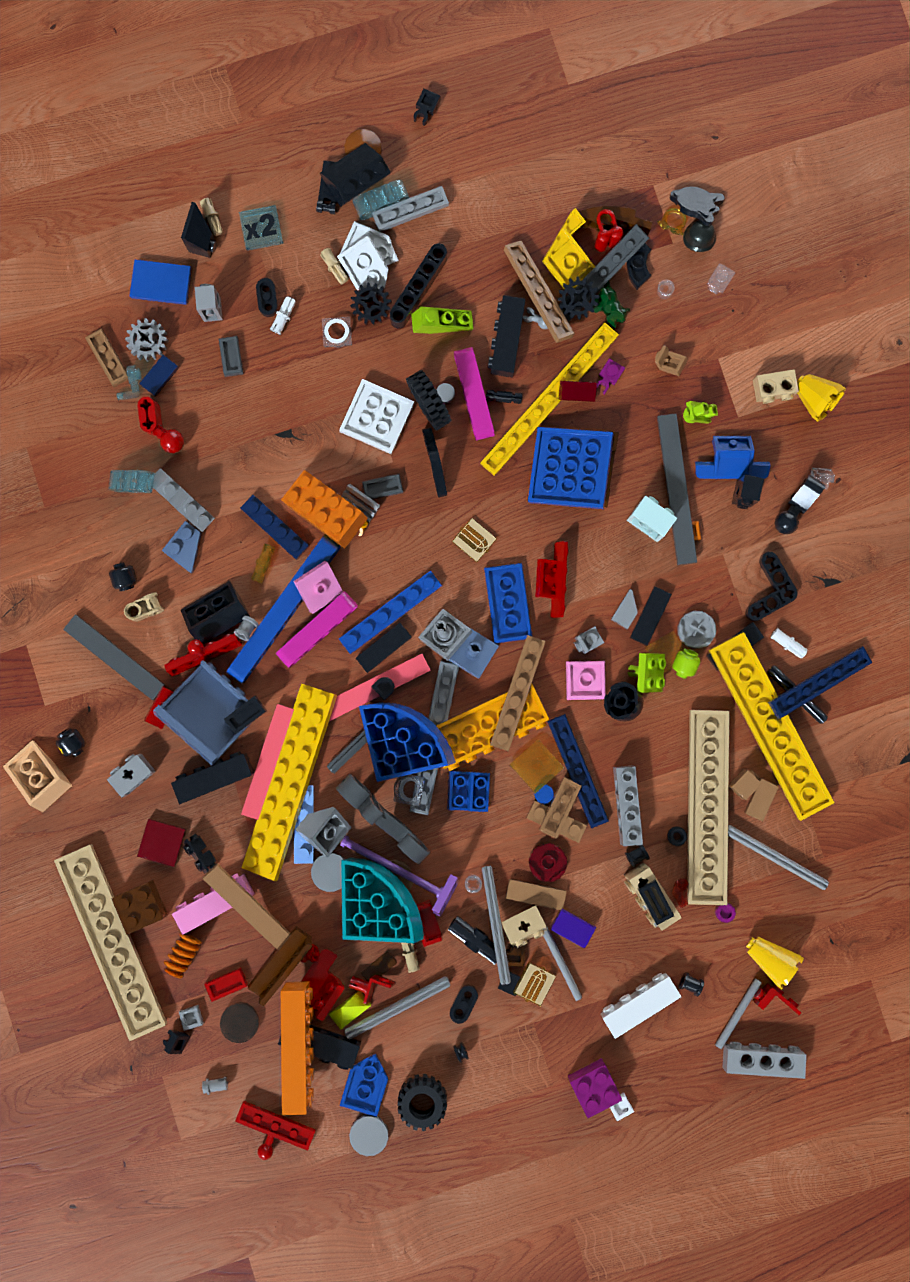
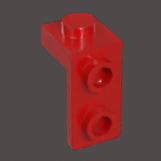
[753,983,802,1016]

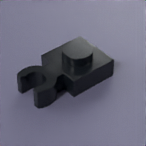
[414,88,441,126]

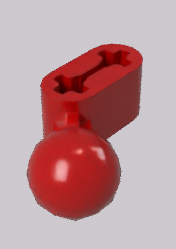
[137,396,184,453]

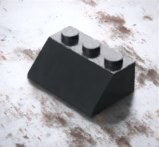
[320,143,391,207]
[181,581,250,644]

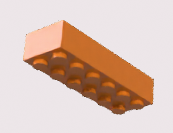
[280,982,314,1115]

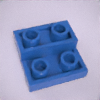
[447,771,490,812]

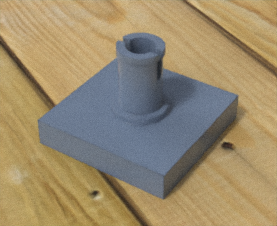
[449,626,499,679]

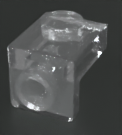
[707,263,736,295]

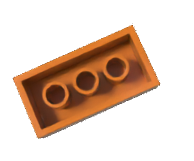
[281,470,368,549]

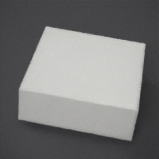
[610,1093,634,1121]

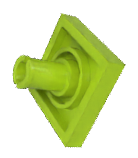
[628,653,666,693]

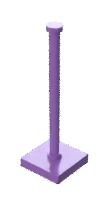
[340,835,459,917]

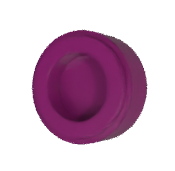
[715,903,736,923]

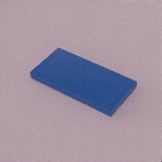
[484,563,532,644]

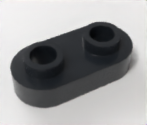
[256,278,278,317]
[450,984,478,1024]

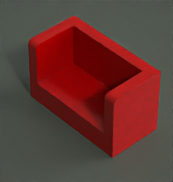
[416,900,443,947]

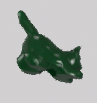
[592,281,630,329]

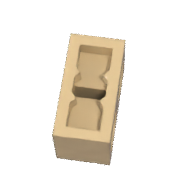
[753,369,799,404]

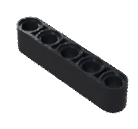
[390,243,447,329]

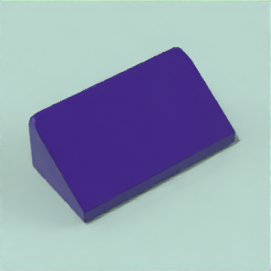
[551,909,596,948]

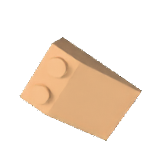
[3,740,72,812]

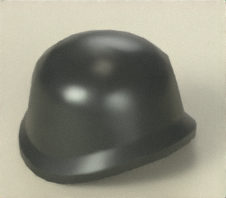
[683,220,716,252]

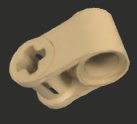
[124,592,164,622]

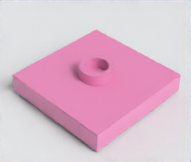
[293,561,343,614]
[566,661,605,700]

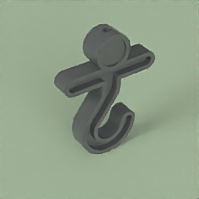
[336,774,430,864]

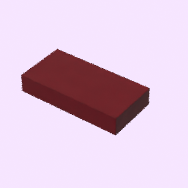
[558,380,597,402]

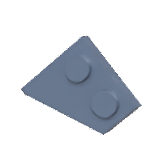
[162,521,202,574]

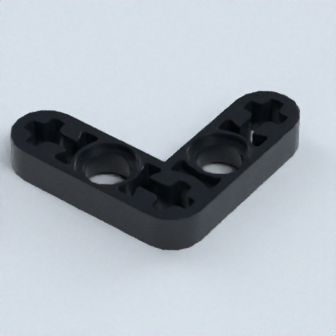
[422,427,447,498]
[745,552,798,621]

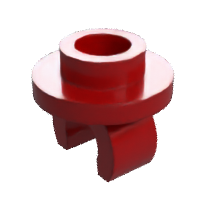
[301,944,320,963]

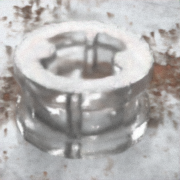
[657,280,675,299]
[465,875,482,893]

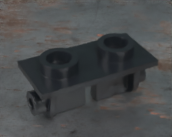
[183,833,217,874]

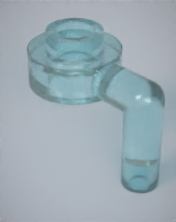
[117,365,142,400]

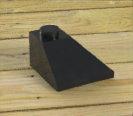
[181,202,217,258]

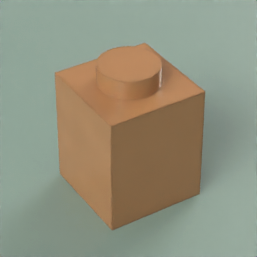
[728,769,762,800]

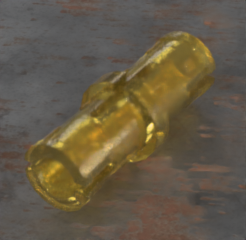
[251,544,276,584]

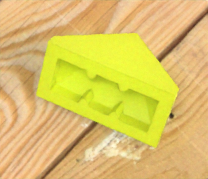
[329,991,372,1030]

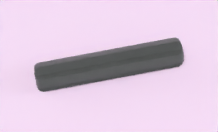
[327,730,367,773]

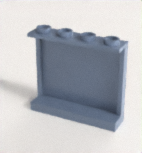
[153,660,253,765]

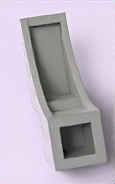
[148,468,215,532]

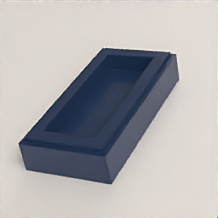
[139,355,179,397]

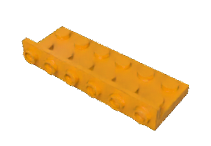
[436,683,549,771]

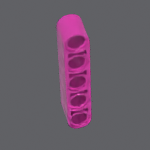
[454,347,495,441]
[276,591,358,668]

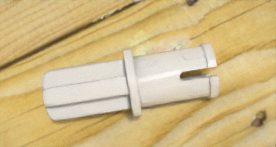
[270,297,296,335]
[770,628,807,658]

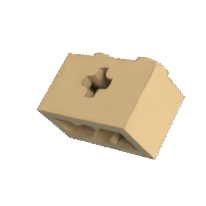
[501,906,548,948]

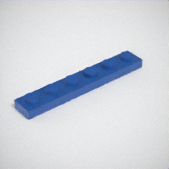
[339,571,442,654]

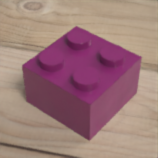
[568,1058,623,1119]

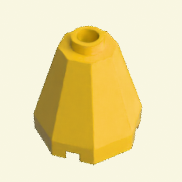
[797,374,846,422]

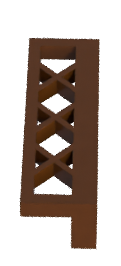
[248,926,312,1007]

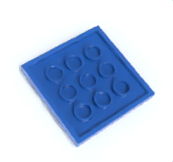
[528,427,614,509]

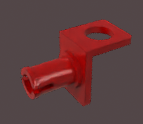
[349,974,396,1004]

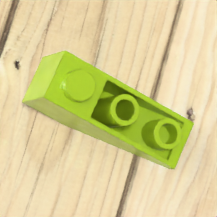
[411,307,473,334]

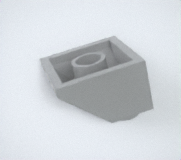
[295,807,351,858]

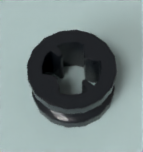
[453,1042,469,1063]

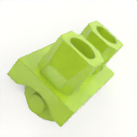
[683,401,718,424]

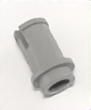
[202,1077,228,1095]

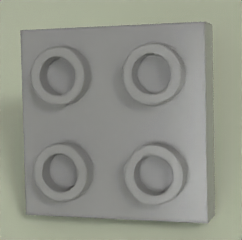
[418,609,472,661]

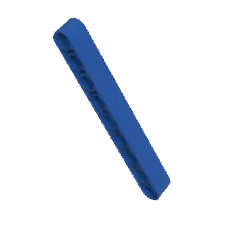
[226,535,341,684]

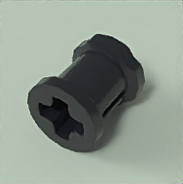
[625,845,650,868]
[679,972,704,997]

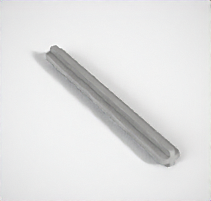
[728,825,829,890]
[482,866,511,985]
[344,976,450,1040]

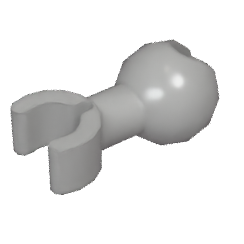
[523,307,548,330]

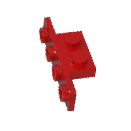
[535,541,569,618]

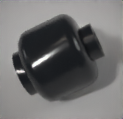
[109,562,137,592]
[56,728,86,758]

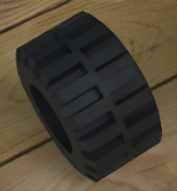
[397,1074,447,1131]

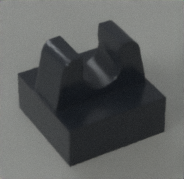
[163,1030,190,1054]

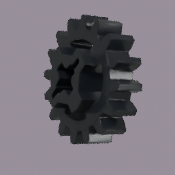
[558,276,599,320]
[350,282,392,325]

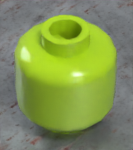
[672,649,701,679]

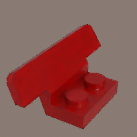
[301,949,345,1021]

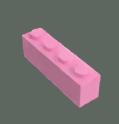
[172,873,255,935]

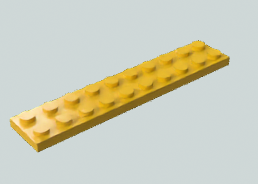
[709,632,834,821]
[242,684,337,881]

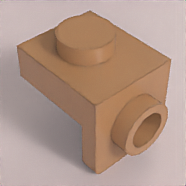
[655,345,688,376]

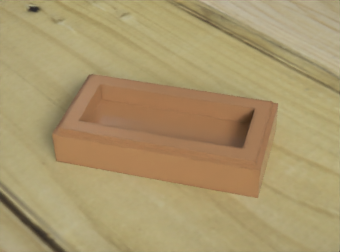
[744,778,778,822]

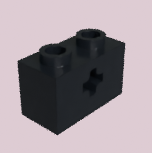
[732,474,764,509]

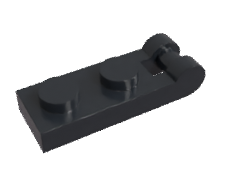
[316,160,338,215]

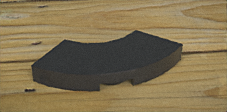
[626,243,651,290]

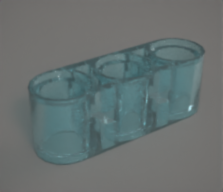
[352,180,410,220]
[108,470,155,493]

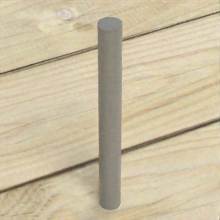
[543,927,582,1001]
[715,978,762,1049]

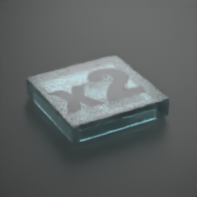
[239,205,284,250]

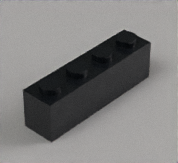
[488,295,525,378]
[171,751,254,804]
[278,1025,361,1070]

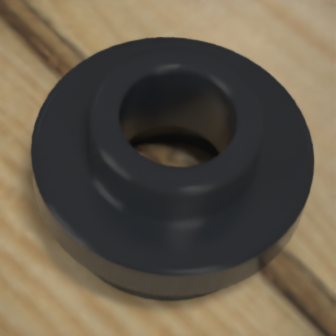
[667,826,687,846]

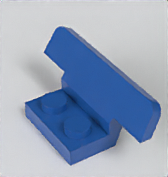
[695,436,771,479]

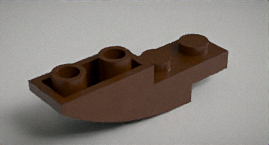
[579,206,653,236]

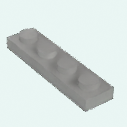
[372,186,449,232]

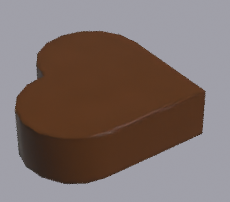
[506,945,525,966]

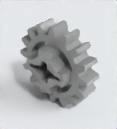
[125,318,168,361]

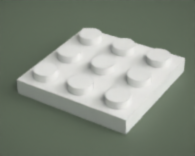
[339,379,414,455]

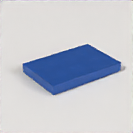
[129,259,192,305]

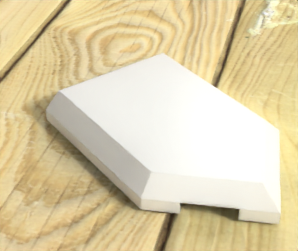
[340,221,399,266]
[337,235,389,296]

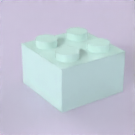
[627,496,677,542]

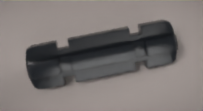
[486,390,523,404]

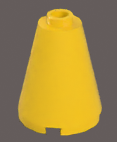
[746,937,804,990]

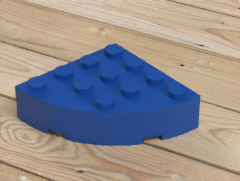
[359,702,456,782]

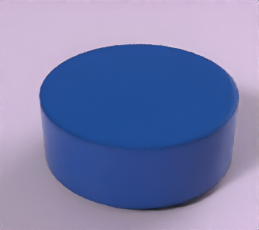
[534,784,554,804]

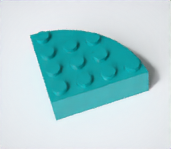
[341,858,424,943]

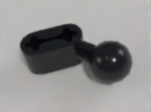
[774,475,826,535]

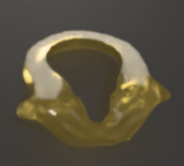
[657,208,687,235]

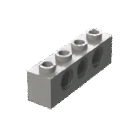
[613,766,643,846]
[722,1042,806,1079]

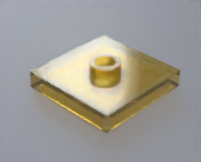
[510,739,564,794]

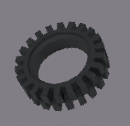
[406,370,452,431]

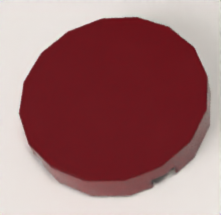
[529,843,567,882]

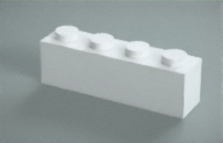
[601,973,681,1039]

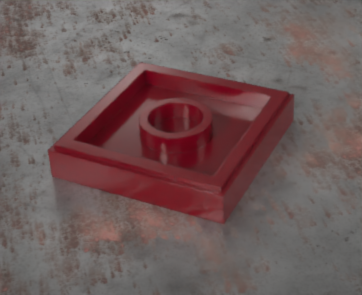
[137,818,186,867]

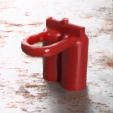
[594,209,623,252]

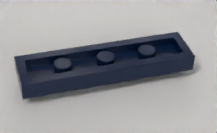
[240,495,310,560]

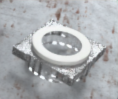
[322,317,352,348]
[393,775,425,806]

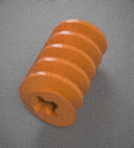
[163,933,202,979]

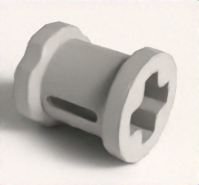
[234,616,259,641]

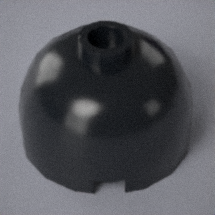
[604,682,644,722]

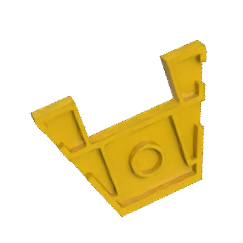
[542,208,595,290]

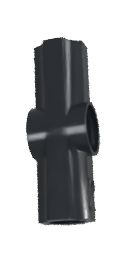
[448,915,497,965]

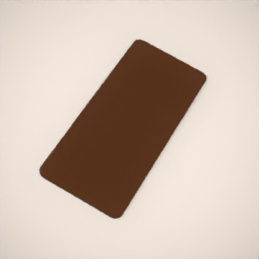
[361,952,397,982]

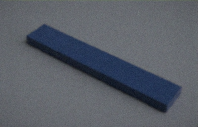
[768,646,872,719]
[547,714,609,829]

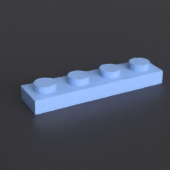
[294,785,314,864]

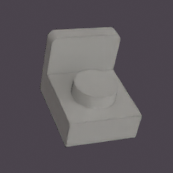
[574,627,604,654]

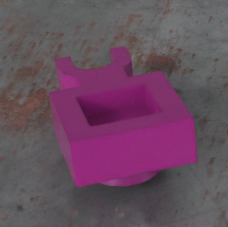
[596,358,625,395]

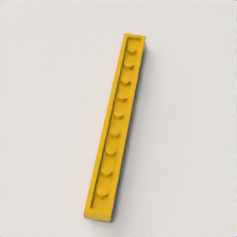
[480,323,619,476]

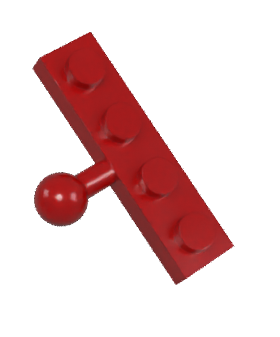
[164,633,242,677]
[235,1101,316,1160]

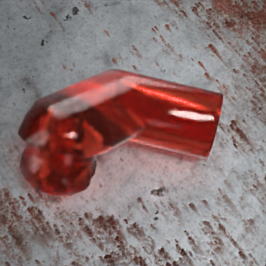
[672,878,688,908]

